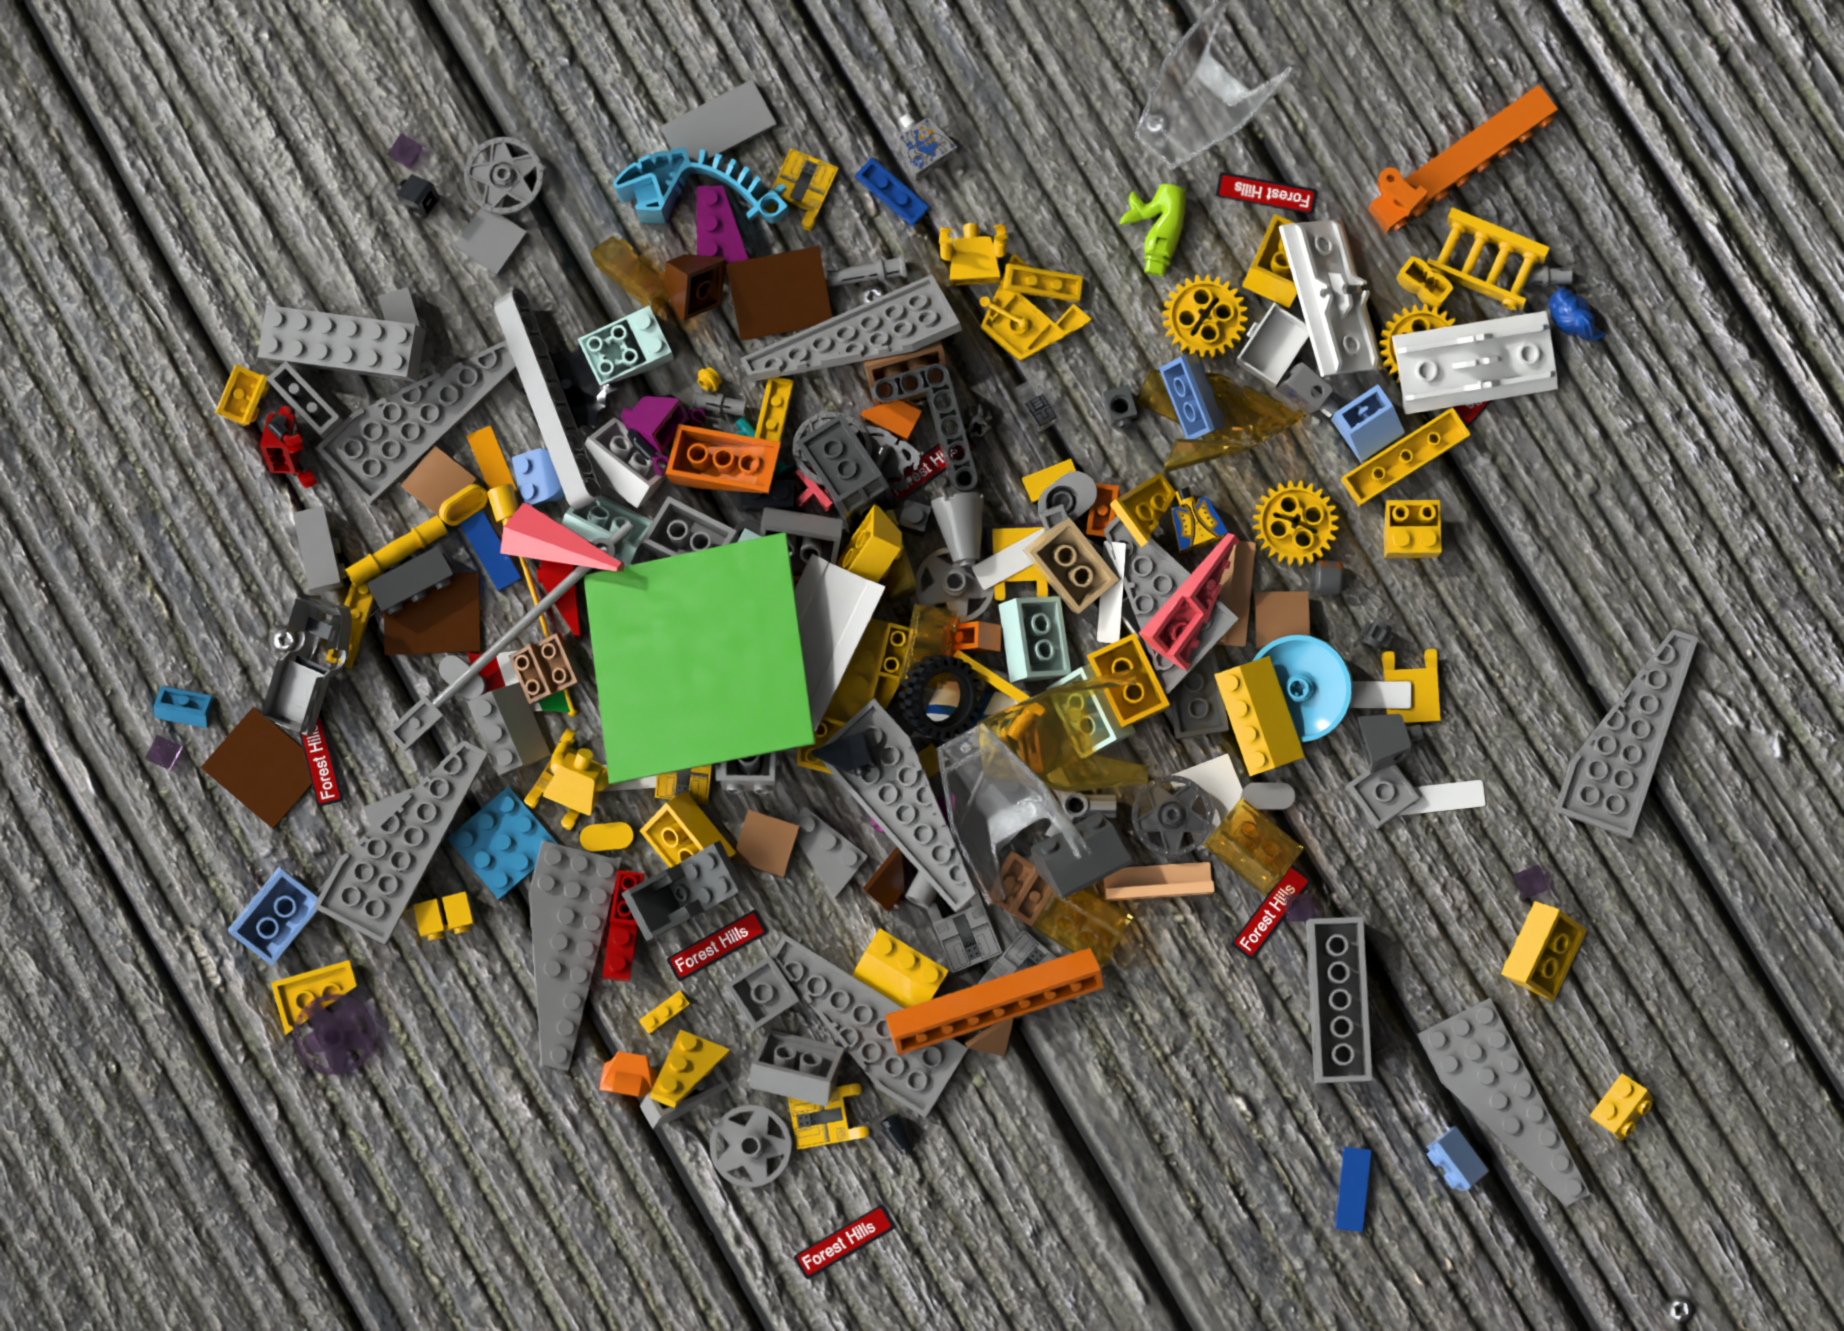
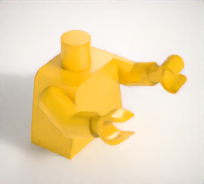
[939,223,1008,286]
[543,728,613,816]

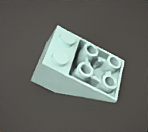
[578,306,674,386]

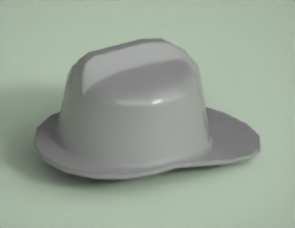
[1038,471,1097,521]

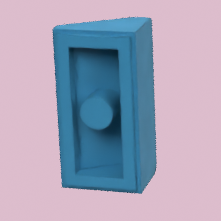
[154,686,214,728]

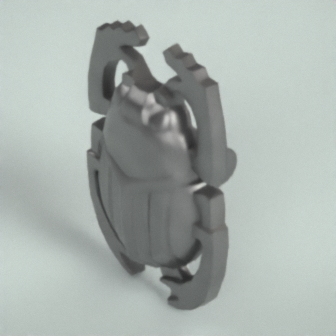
[857,426,921,492]

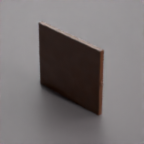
[725,246,832,341]
[382,573,482,656]
[200,707,312,829]

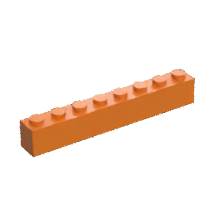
[1368,85,1558,234]
[885,948,1104,1056]

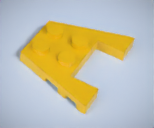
[981,253,1091,362]

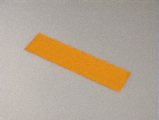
[466,425,521,507]

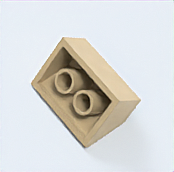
[1023,518,1119,614]

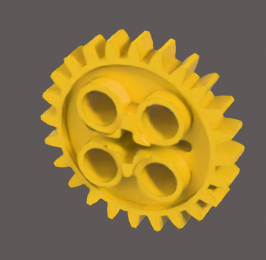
[1162,274,1248,360]
[1379,304,1456,383]
[1252,480,1339,567]

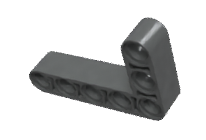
[871,364,978,491]

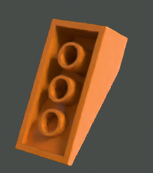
[666,424,781,494]

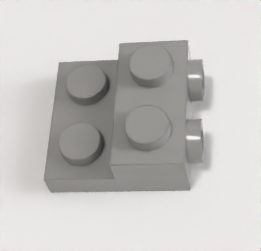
[722,956,800,1033]

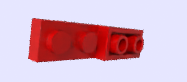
[602,870,645,982]

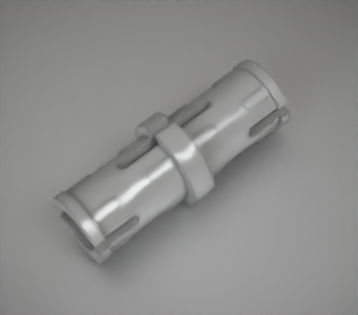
[1518,266,1572,287]
[692,392,747,417]

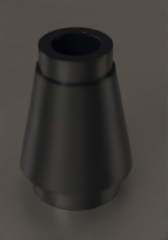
[880,1112,915,1155]

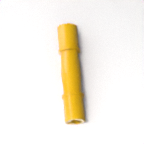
[345,515,447,587]

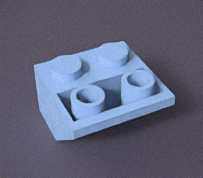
[1331,384,1405,463]
[1426,1126,1489,1191]

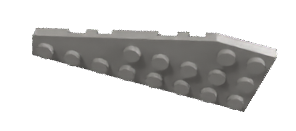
[740,274,962,382]
[315,340,517,506]
[1553,629,1698,839]
[821,698,978,913]
[313,740,489,945]
[528,841,621,1071]
[771,934,968,1118]
[1417,998,1591,1206]

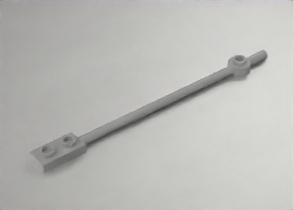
[386,520,635,751]

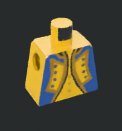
[1170,487,1228,555]

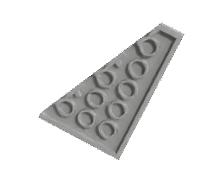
[1103,516,1239,696]

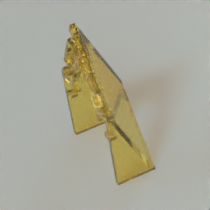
[1136,369,1307,473]

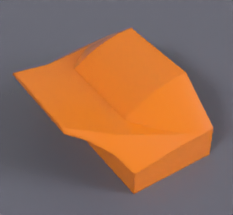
[1086,483,1122,538]
[599,1051,658,1098]

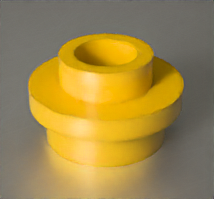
[697,367,722,392]

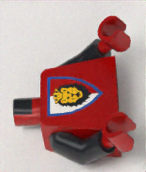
[260,406,317,488]

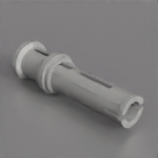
[826,254,907,287]

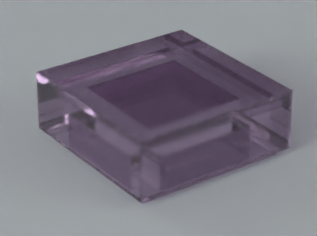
[387,133,424,170]
[145,735,183,771]
[1513,865,1549,900]
[1284,894,1314,922]

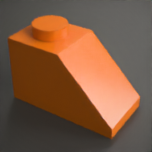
[860,400,922,443]
[940,621,1001,654]

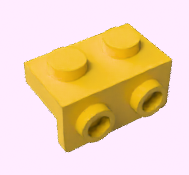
[215,364,270,426]
[1590,1073,1654,1142]

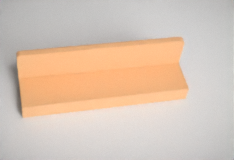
[1217,536,1256,647]
[1103,862,1214,901]

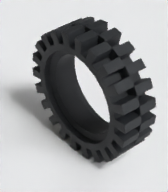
[899,654,984,740]

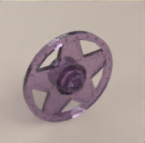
[293,993,376,1075]

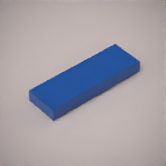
[854,157,930,228]
[460,510,522,592]
[1334,1147,1371,1232]

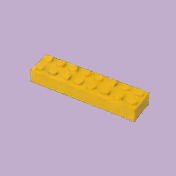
[1340,407,1471,508]

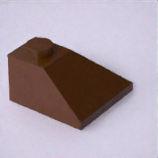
[664,254,726,321]
[862,847,906,913]

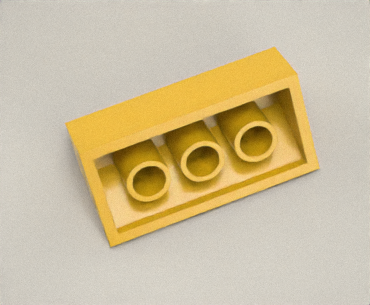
[1215,656,1306,776]

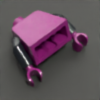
[621,394,706,476]

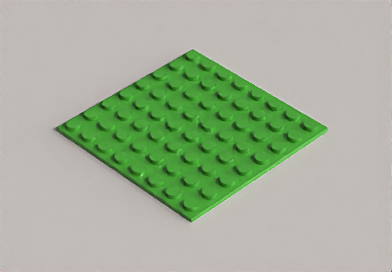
[584,532,816,784]

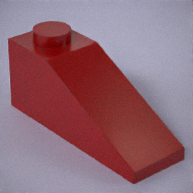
[537,560,582,639]

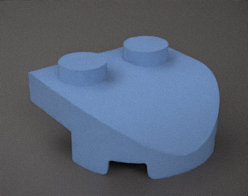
[512,449,565,507]

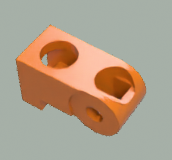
[1377,167,1428,217]

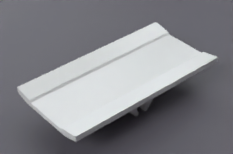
[1279,220,1384,377]
[1392,311,1558,415]
[795,554,886,732]

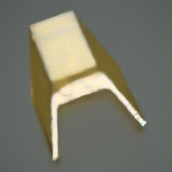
[977,668,1149,792]

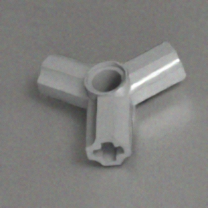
[1045,765,1116,838]

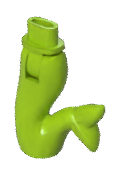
[1120,184,1187,277]

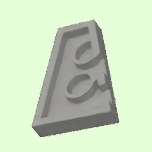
[792,807,868,899]

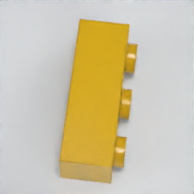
[639,990,691,1035]

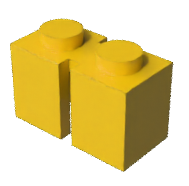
[413,891,476,941]

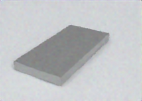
[660,79,777,163]

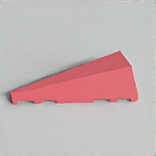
[500,503,625,572]
[1139,533,1240,671]

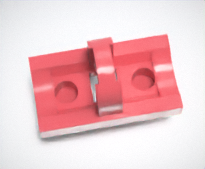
[795,466,833,513]

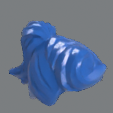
[1548,287,1606,341]

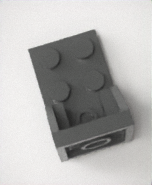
[796,414,896,535]
[621,840,745,941]

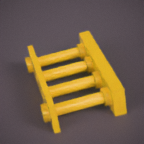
[1427,207,1550,311]

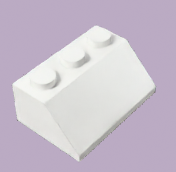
[584,417,667,508]

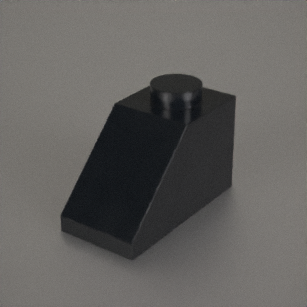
[396,174,440,219]
[811,732,877,777]

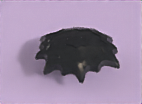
[520,344,619,429]

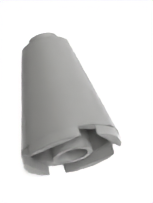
[931,492,984,568]

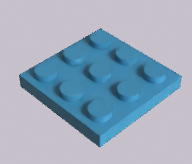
[447,786,558,900]

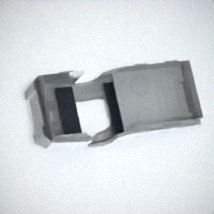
[261,593,351,736]

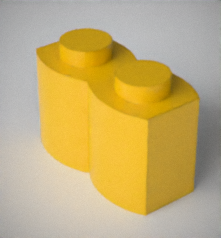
[1396,256,1453,309]

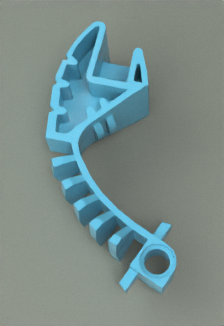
[613,147,789,224]

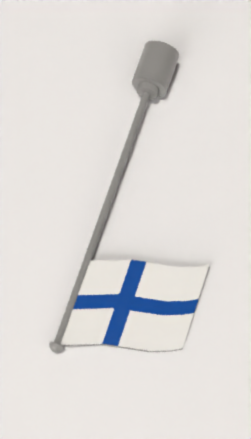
[905,681,1031,909]

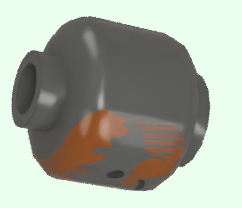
[1310,560,1349,595]

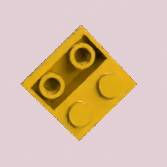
[1384,500,1442,558]

